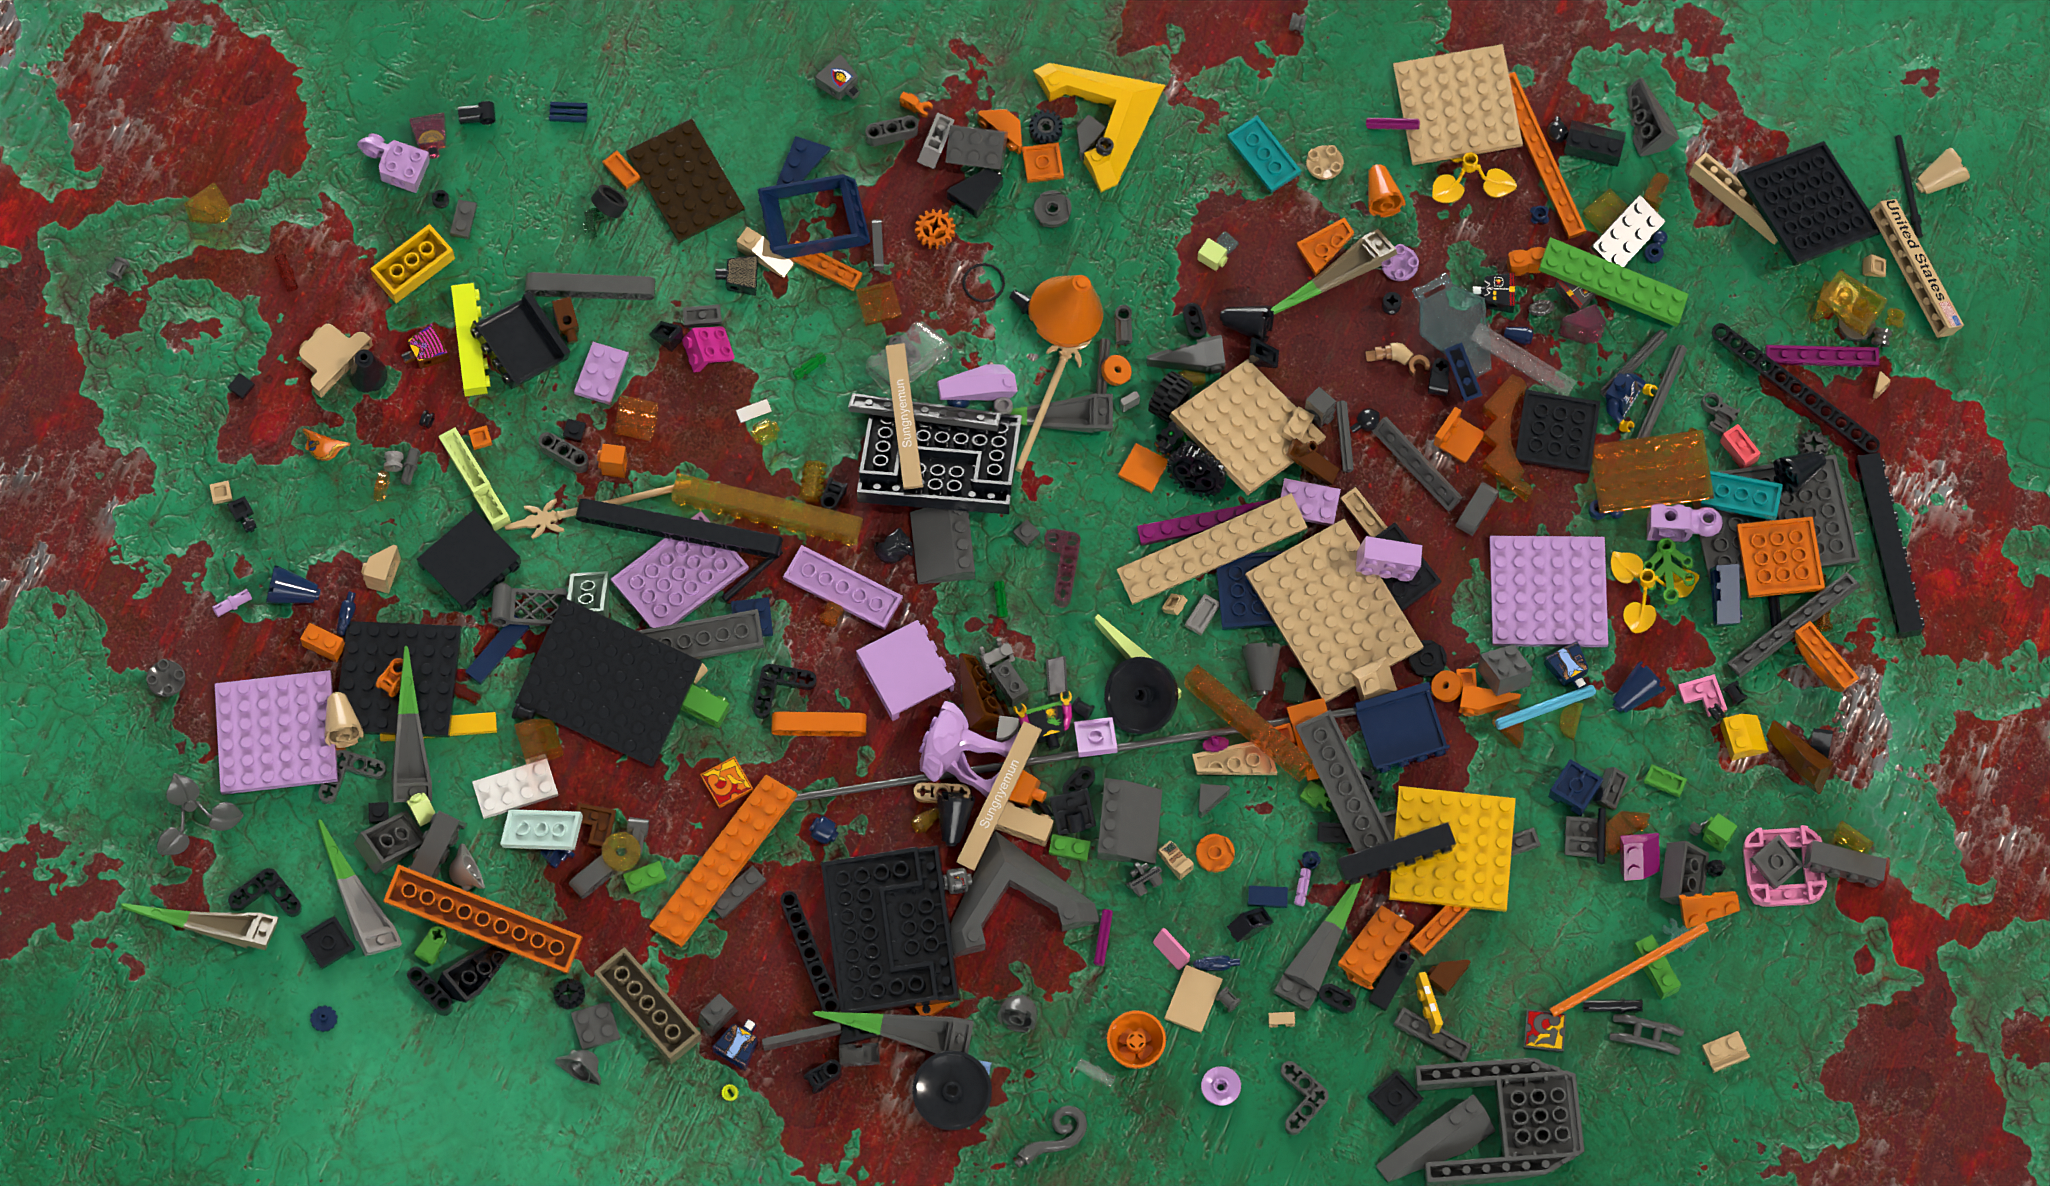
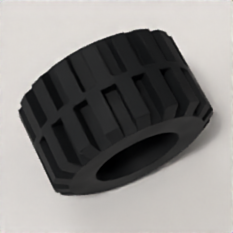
[1148,371,1193,423]

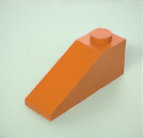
[1459,685,1521,717]

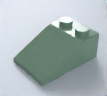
[567,571,609,618]

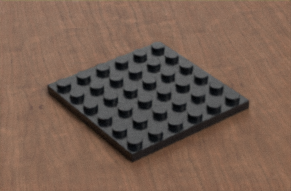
[1736,141,1881,266]
[339,621,462,738]

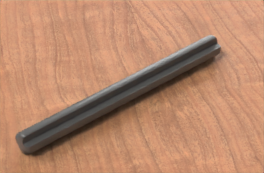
[1636,345,1687,443]

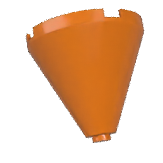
[1028,275,1103,347]

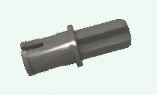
[401,448,421,485]

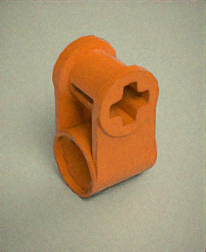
[375,658,403,697]

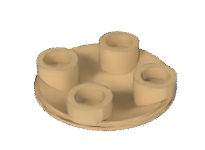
[1306,145,1343,180]

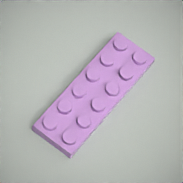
[783,545,903,630]

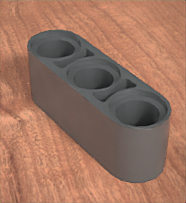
[865,116,918,146]
[539,432,589,473]
[1456,482,1500,536]
[569,848,625,899]

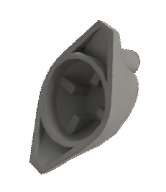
[449,843,485,891]

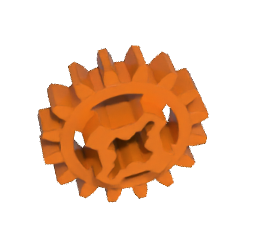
[915,209,955,249]

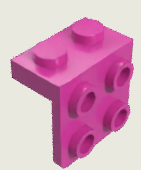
[682,327,735,372]

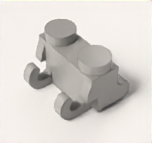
[979,638,1015,674]

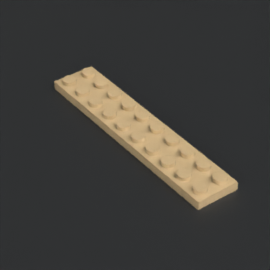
[1117,493,1307,605]

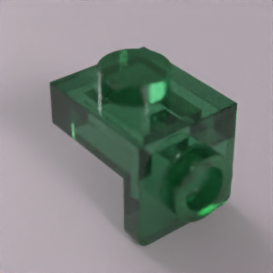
[583,208,604,239]

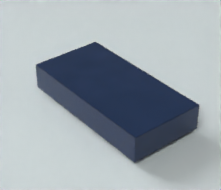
[1248,886,1288,908]

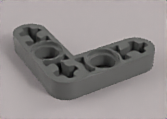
[318,749,387,804]
[1280,1061,1329,1135]

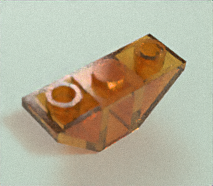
[1605,811,1651,858]

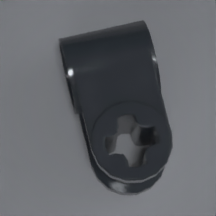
[1428,358,1450,396]
[820,477,848,516]
[803,1060,842,1094]

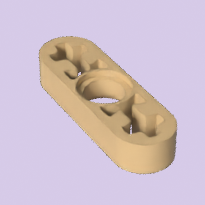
[914,783,970,803]

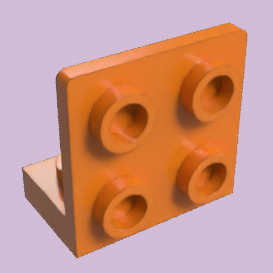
[1433,407,1485,463]

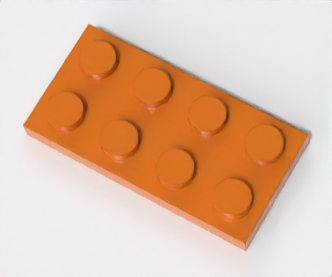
[1338,905,1414,986]

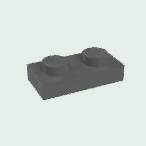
[450,200,477,239]
[683,304,722,328]

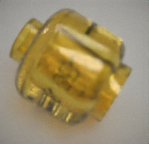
[750,418,780,446]

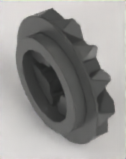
[1798,430,1829,455]

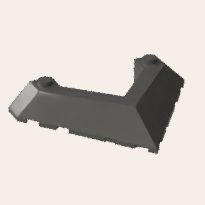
[950,831,1100,957]

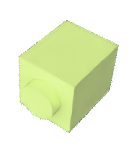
[1197,238,1228,271]
[407,793,435,827]

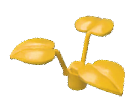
[1432,152,1517,203]
[1611,551,1699,633]

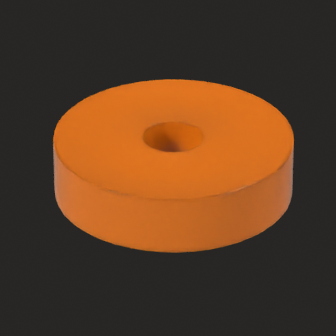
[1101,355,1132,386]
[1431,670,1463,702]

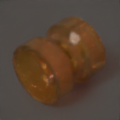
[819,601,844,628]

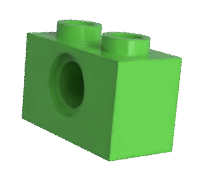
[1702,813,1737,853]

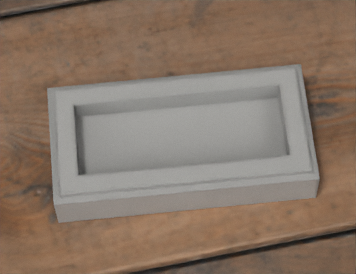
[1185,594,1220,636]

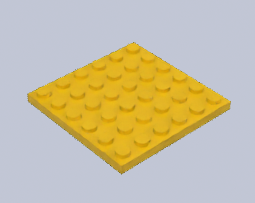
[1389,786,1515,912]

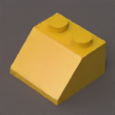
[1720,714,1769,761]

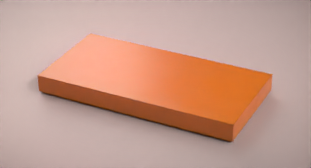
[1286,698,1328,782]

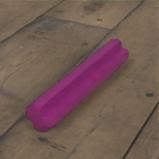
[1366,118,1420,130]
[1094,909,1113,966]

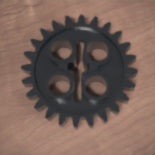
[1166,446,1227,497]

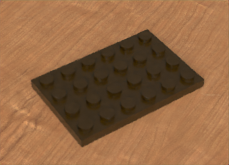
[626,118,745,243]

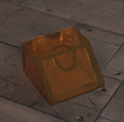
[514,719,564,765]

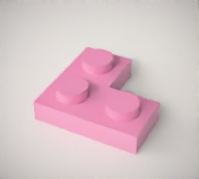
[1677,674,1727,717]

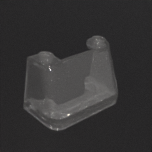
[866,321,953,399]

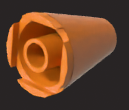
[1368,164,1405,218]

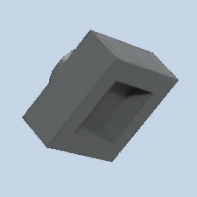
[1013,520,1040,547]

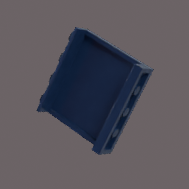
[1353,682,1450,773]

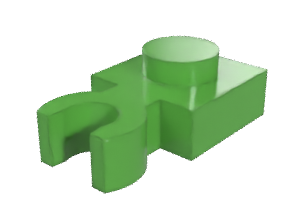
[1300,781,1331,813]

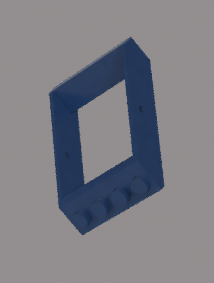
[758,174,870,259]

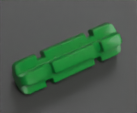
[793,352,826,380]
[994,581,1008,618]

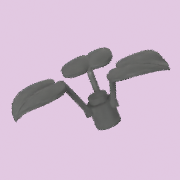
[157,773,243,855]

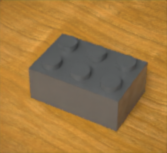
[946,125,1008,169]

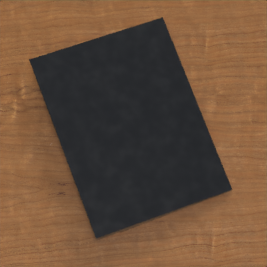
[857,414,1022,515]
[821,845,960,1013]

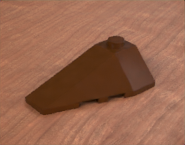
[959,653,1011,731]
[1766,720,1834,795]

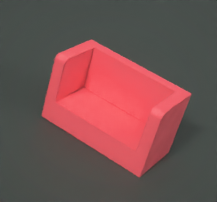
[1720,424,1761,469]

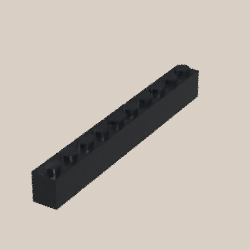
[1854,452,1925,639]

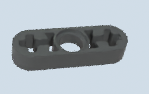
[872,219,884,271]

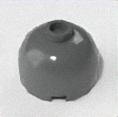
[997,995,1038,1033]

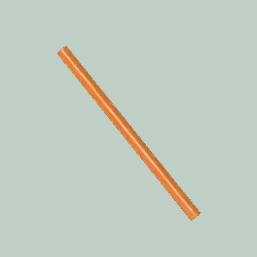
[1550,922,1709,1017]

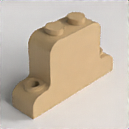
[299,324,373,398]

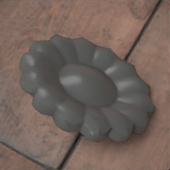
[1528,299,1555,316]

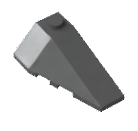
[1627,77,1680,156]
[1146,335,1225,374]

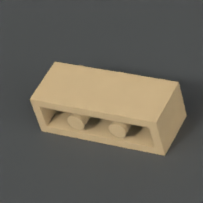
[995,801,1054,847]

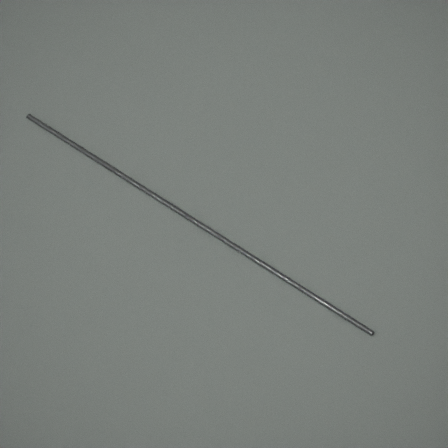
[793,707,1356,802]

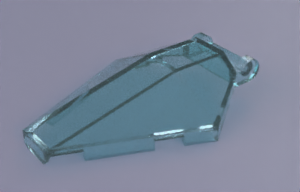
[1412,272,1492,378]

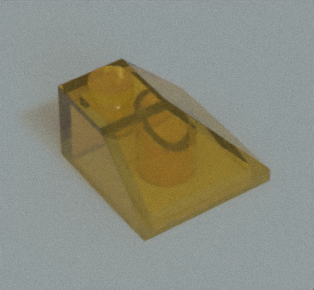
[184,183,232,224]

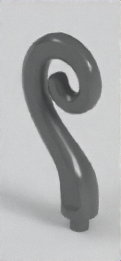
[1014,1106,1087,1168]

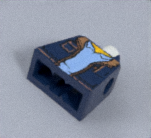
[1544,641,1589,690]
[713,1020,758,1071]

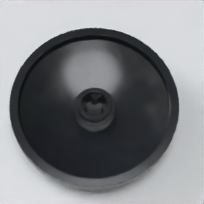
[1104,657,1178,734]
[912,1051,992,1131]

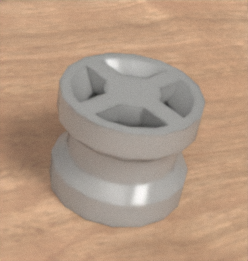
[383,451,404,472]

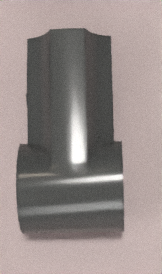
[1114,305,1133,345]
[625,817,649,857]

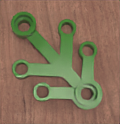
[1643,538,1695,605]

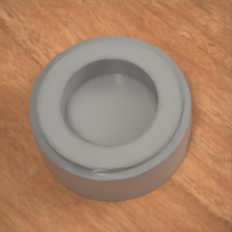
[994,397,1013,414]

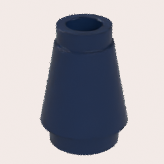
[1504,326,1533,345]

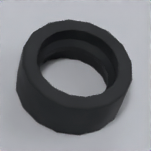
[591,185,628,218]

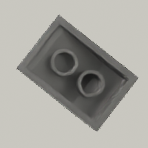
[354,810,424,875]

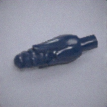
[337,592,356,637]
[1193,955,1240,972]

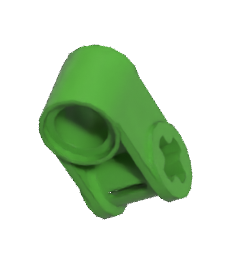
[414,926,448,966]

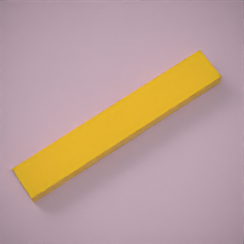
[380,712,497,742]

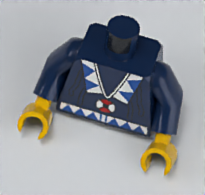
[1606,373,1657,432]

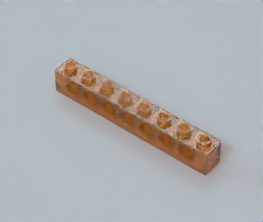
[1185,664,1313,782]

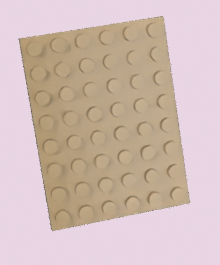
[1245,519,1424,703]

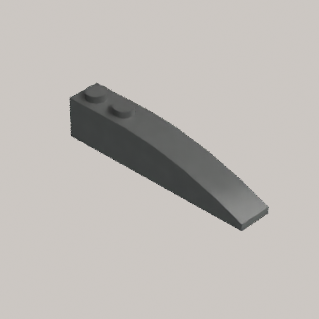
[1376,1094,1495,1182]

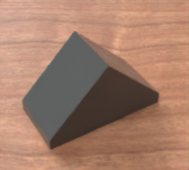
[1198,784,1231,818]

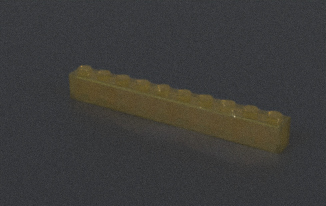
[672,473,863,546]

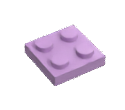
[1074,717,1118,757]

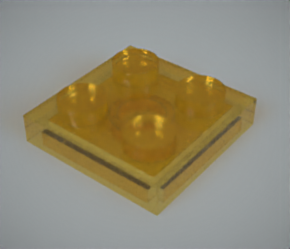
[1583,188,1628,233]
[1834,820,1874,854]

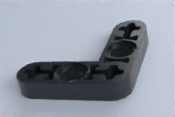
[753,664,817,719]
[228,868,302,917]

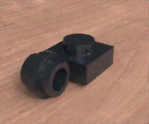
[227,496,257,533]

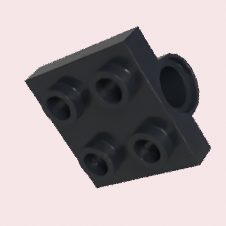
[1049,788,1096,835]

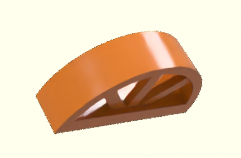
[1795,621,1859,692]

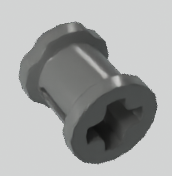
[106,256,130,281]
[1215,987,1242,1013]

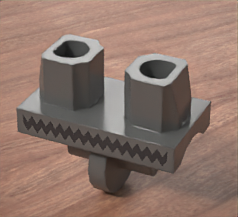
[1126,862,1163,897]

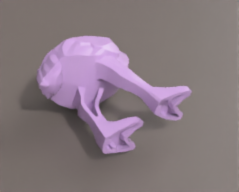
[919,701,1019,798]

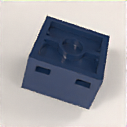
[1548,759,1604,817]

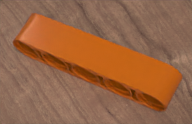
[771,712,867,737]

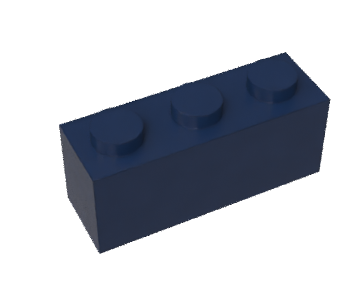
[1444,342,1482,402]

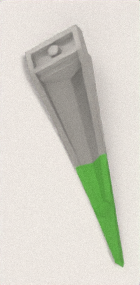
[318,819,402,956]

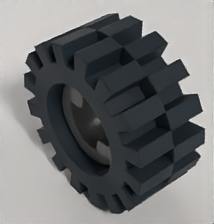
[1029,109,1063,145]

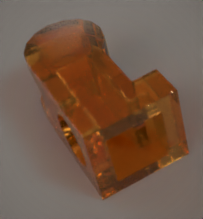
[1643,173,1669,212]

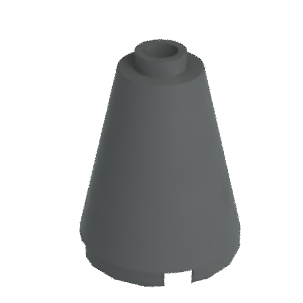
[1242,643,1280,696]

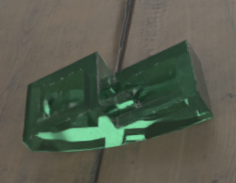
[1283,667,1307,704]

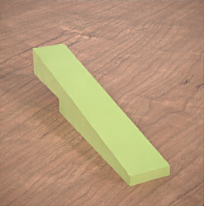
[439,428,511,531]
[1095,614,1182,700]

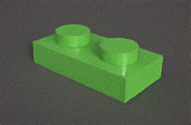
[1049,834,1091,862]
[623,861,667,894]

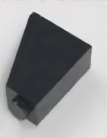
[947,168,1003,218]

